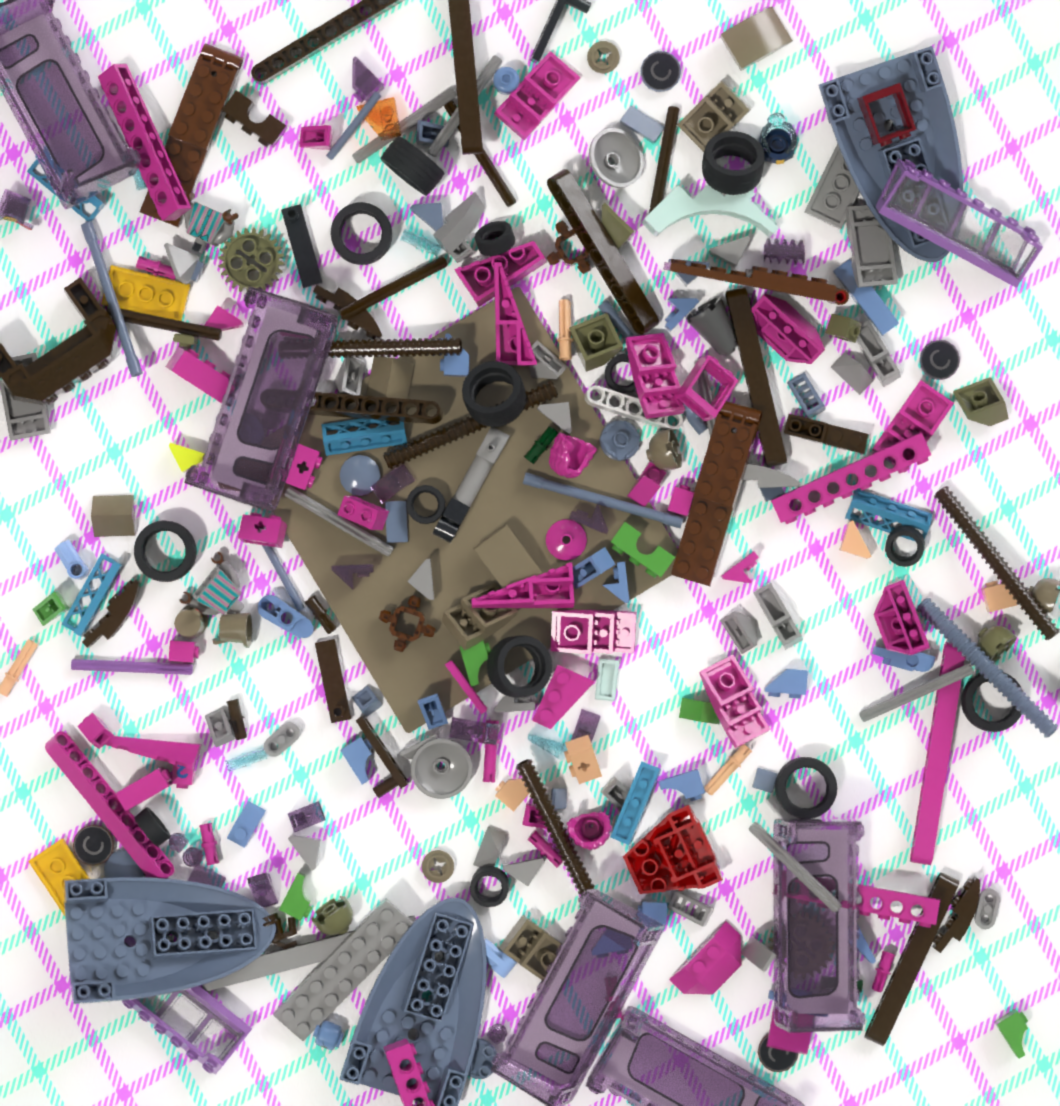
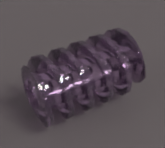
[763,238,805,265]

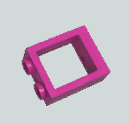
[675,355,739,421]
[115,767,173,811]

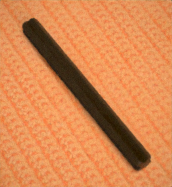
[444,100,516,207]
[649,106,680,213]
[338,256,448,320]
[106,308,222,341]

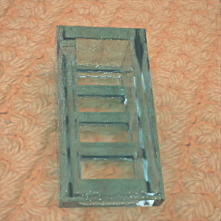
[527,733,567,761]

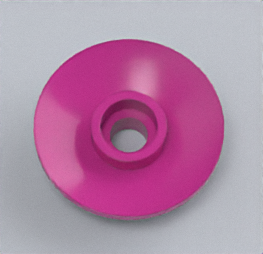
[546,520,587,561]

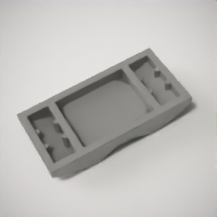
[846,205,898,288]
[0,353,51,441]

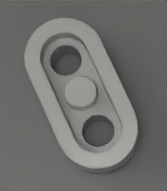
[264,723,300,757]
[974,888,1000,930]

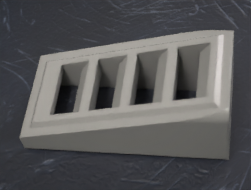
[667,890,714,927]

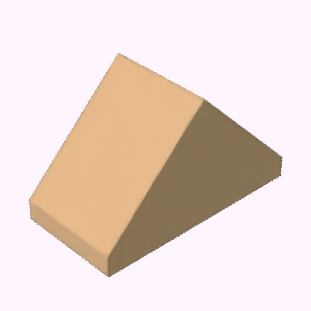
[839,520,872,559]

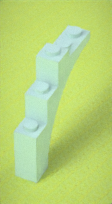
[641,184,779,238]

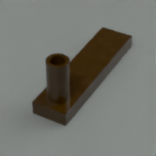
[315,639,352,723]
[356,715,410,798]

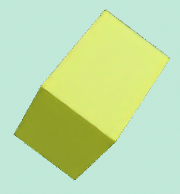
[169,442,211,473]

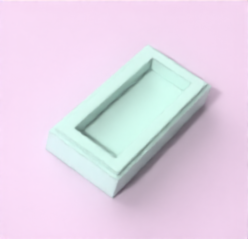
[595,659,619,701]

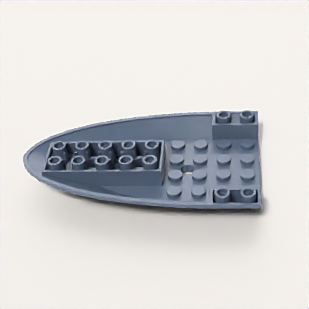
[818,46,963,262]
[64,877,276,1004]
[339,897,487,1106]

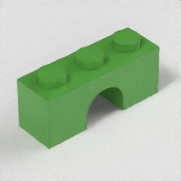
[610,522,675,578]

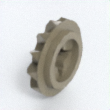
[587,41,620,74]
[422,850,454,883]

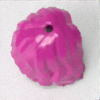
[549,432,597,478]
[566,812,612,850]

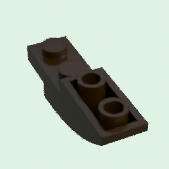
[313,284,383,340]
[784,414,869,454]
[82,580,141,648]
[932,876,980,953]

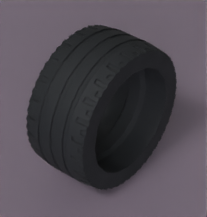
[702,131,765,195]
[380,136,445,196]
[330,202,393,265]
[462,361,526,427]
[134,520,197,582]
[486,635,553,698]
[961,672,1023,732]
[775,757,838,819]

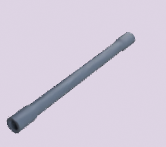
[81,222,143,377]
[598,299,708,435]
[523,472,684,529]

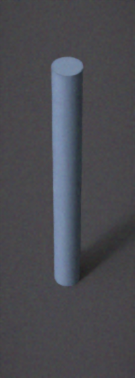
[326,91,382,160]
[262,545,305,611]

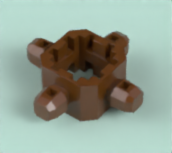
[546,220,591,275]
[379,595,436,652]

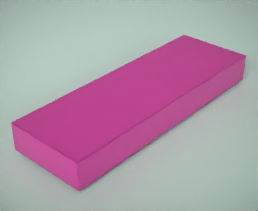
[445,660,488,715]

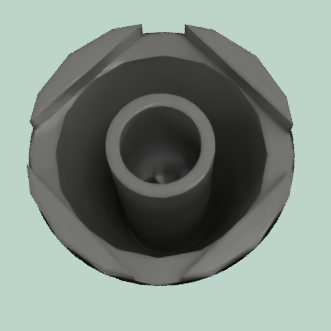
[686,297,737,356]

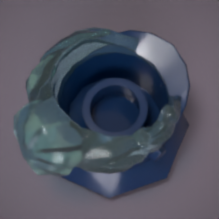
[758,112,797,165]

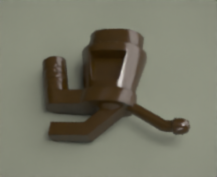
[262,912,298,954]

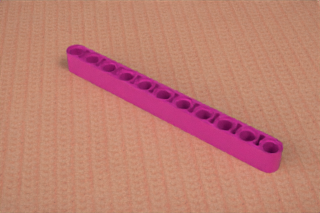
[910,642,965,866]

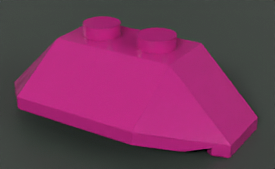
[751,294,825,364]
[873,580,930,655]
[669,921,742,995]

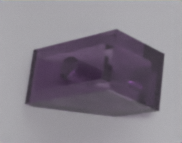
[352,56,385,103]

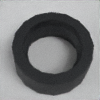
[474,221,516,256]
[605,354,636,394]
[406,485,445,524]
[885,525,925,567]
[134,807,171,847]
[470,866,510,907]

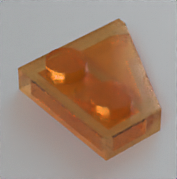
[356,97,402,141]

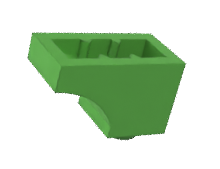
[459,641,491,686]
[279,872,313,921]
[994,1009,1029,1059]

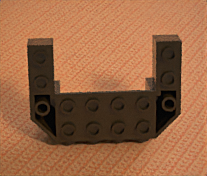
[0,277,116,405]

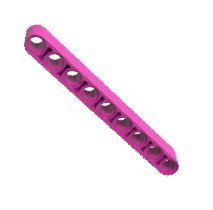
[45,731,175,879]

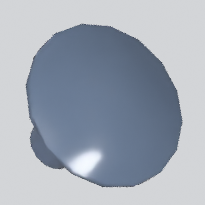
[340,455,380,496]
[104,850,144,878]
[468,1039,498,1079]

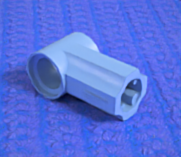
[54,539,89,580]
[485,938,518,978]

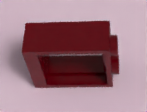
[857,83,916,147]

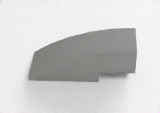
[432,192,485,255]
[856,320,901,387]
[743,464,801,488]
[753,583,803,650]
[741,935,777,973]

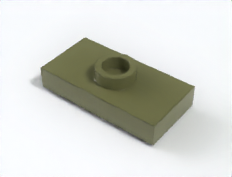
[173,333,199,348]

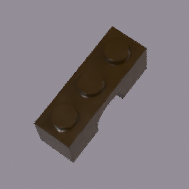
[222,90,288,148]

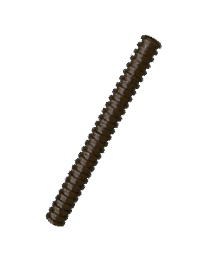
[278,337,462,359]
[383,381,558,469]
[934,486,1060,641]
[515,759,603,928]

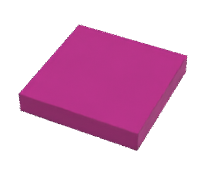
[766,1006,814,1055]

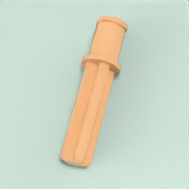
[557,299,573,361]
[0,639,38,697]
[704,744,753,796]

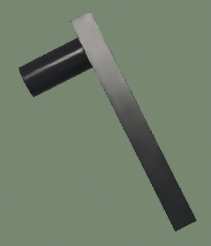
[529,0,592,64]
[281,204,323,289]

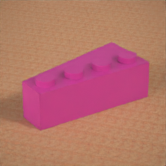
[454,241,547,307]

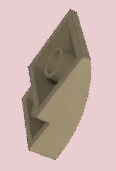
[720,6,793,71]
[677,81,752,152]
[473,524,543,588]
[442,583,518,650]
[499,915,568,985]

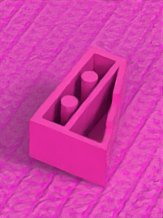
[165,346,236,404]
[532,664,595,729]

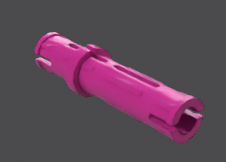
[482,720,500,783]

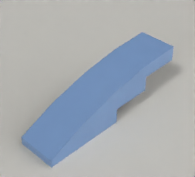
[833,259,899,336]

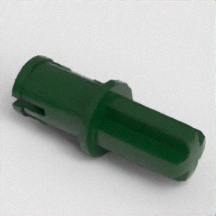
[524,426,558,464]

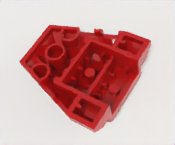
[623,804,723,894]

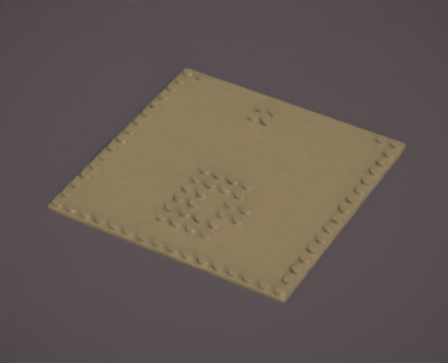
[261,287,678,733]

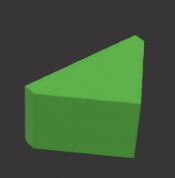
[32,592,70,626]
[679,698,720,725]

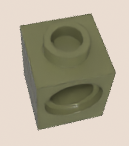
[825,314,862,343]

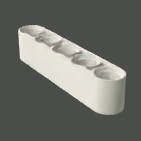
[584,385,683,431]

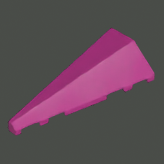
[494,262,537,365]
[471,562,575,608]
[105,736,202,770]

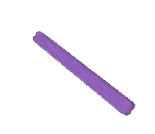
[71,659,193,675]

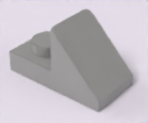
[494,695,535,713]
[204,707,235,748]

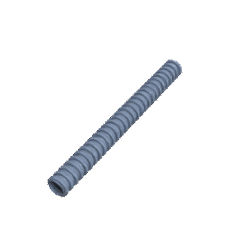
[917,598,1058,738]

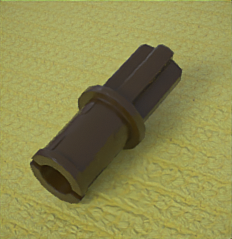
[304,595,337,634]
[226,699,247,740]

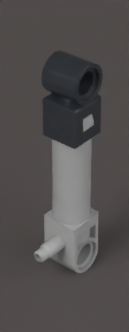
[432,427,510,543]

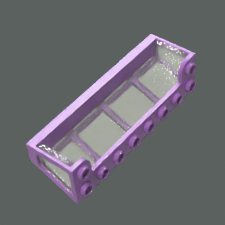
[875,158,1043,288]
[122,937,252,1075]

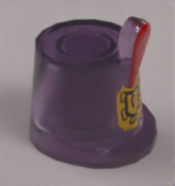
[0,188,34,230]

